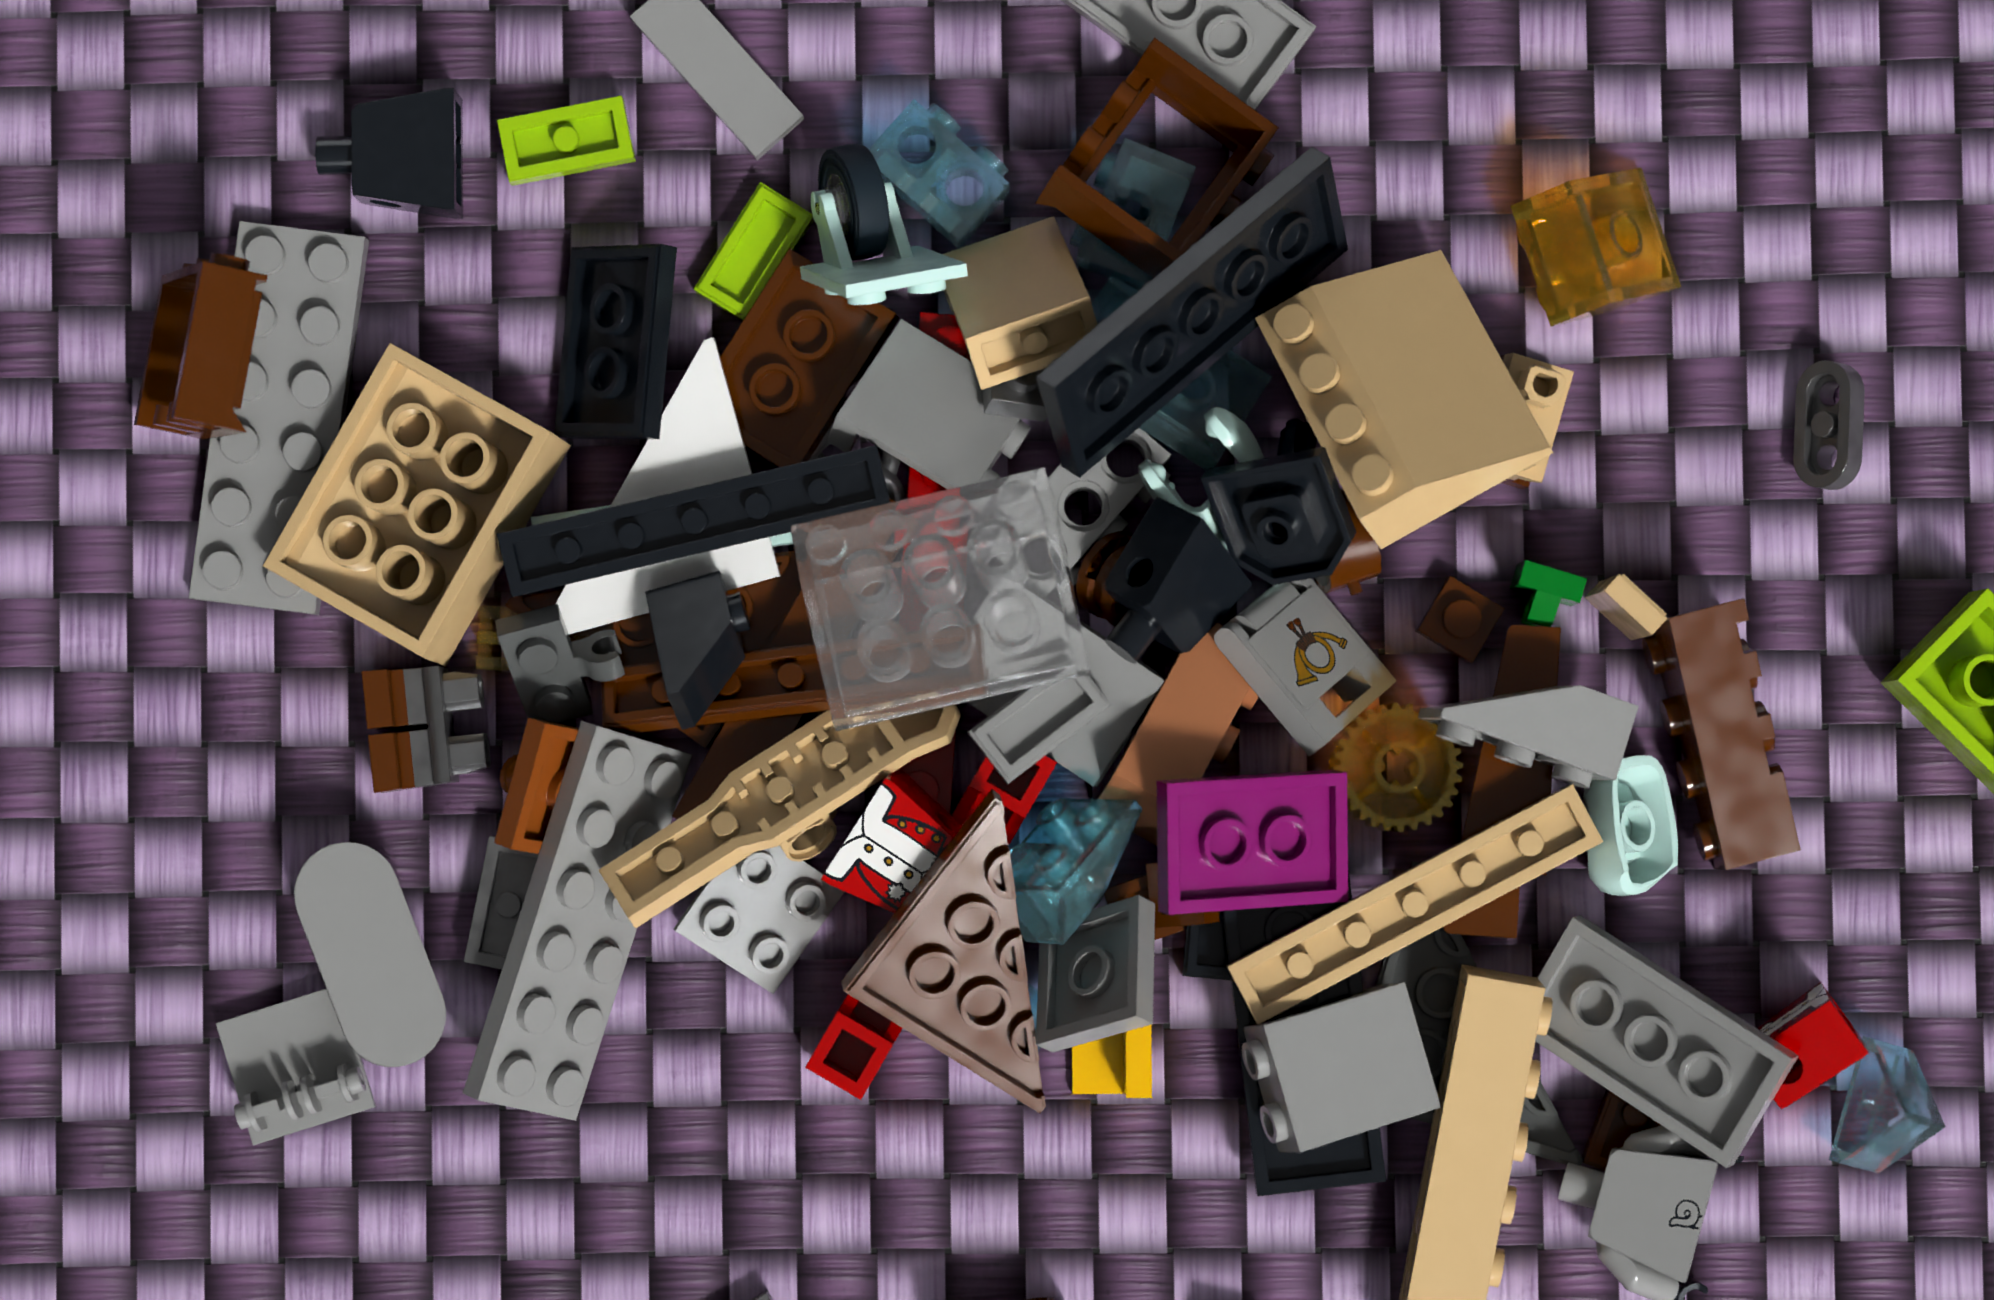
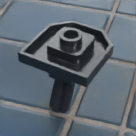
[1200,418,1356,585]

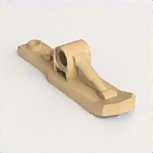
[598,696,961,929]

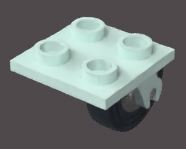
[800,144,968,305]

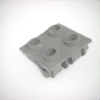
[673,846,845,994]
[216,989,376,1146]

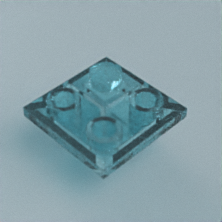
[1009,798,1143,945]

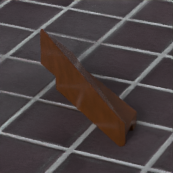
[1443,625,1561,938]

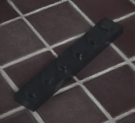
[497,445,892,597]

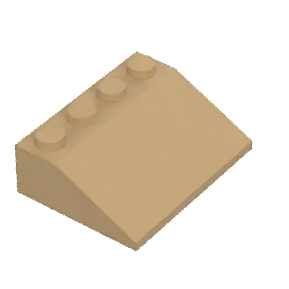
[1255,250,1554,549]
[263,343,571,667]

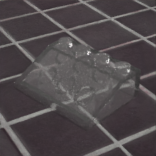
[791,468,1091,731]

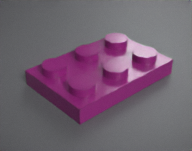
[1157,770,1348,915]

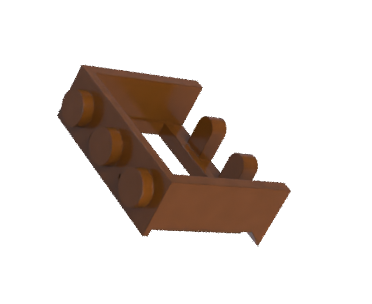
[1035,38,1279,279]
[134,253,268,439]

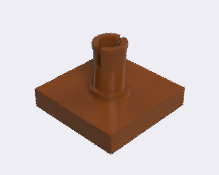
[494,717,579,854]

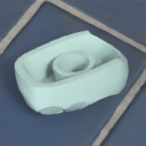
[1583,755,1678,896]

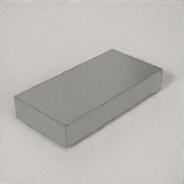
[968,653,1111,785]

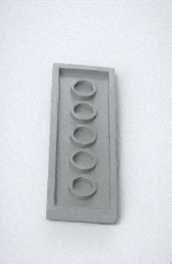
[189,221,369,615]
[463,721,692,1121]

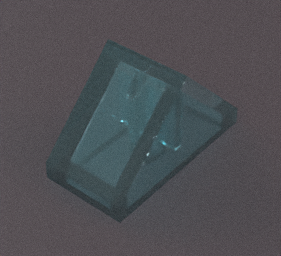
[1829,1036,1946,1173]

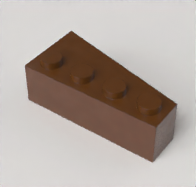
[1642,598,1801,870]

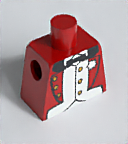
[821,769,962,913]
[1757,982,1869,1109]

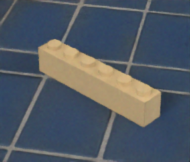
[1399,964,1553,1300]

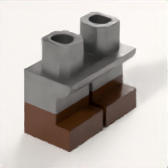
[361,666,491,793]

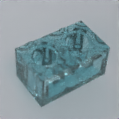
[869,99,1010,249]

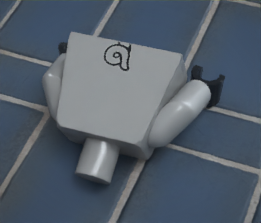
[1558,1125,1744,1300]

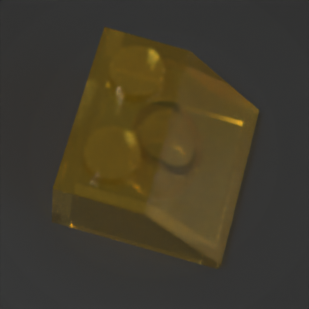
[1511,168,1681,327]

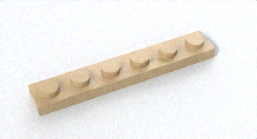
[1226,784,1603,1024]

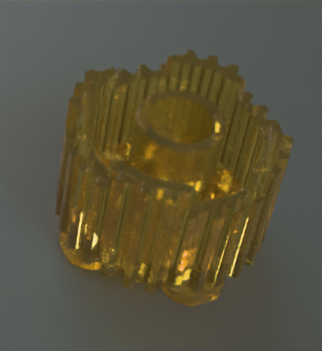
[1328,703,1463,832]

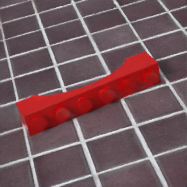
[805,756,1057,1100]

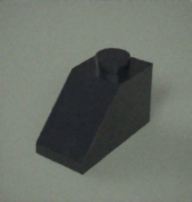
[645,571,751,730]

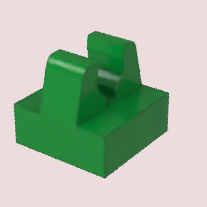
[1510,560,1587,627]

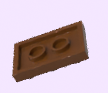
[720,248,899,468]

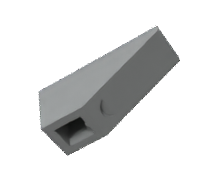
[1418,685,1639,788]

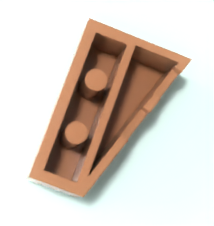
[1092,623,1259,846]

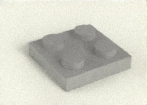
[1036,895,1155,1053]

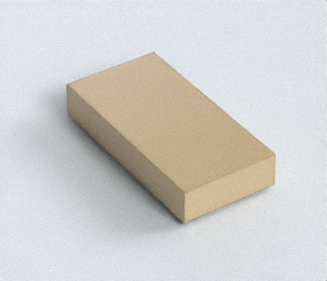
[1584,574,1668,641]

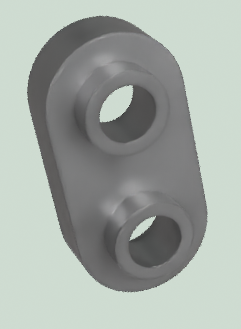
[1793,361,1865,490]

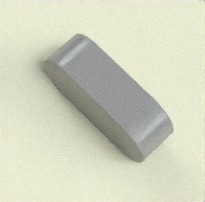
[294,842,446,1067]

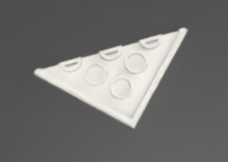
[555,337,781,635]

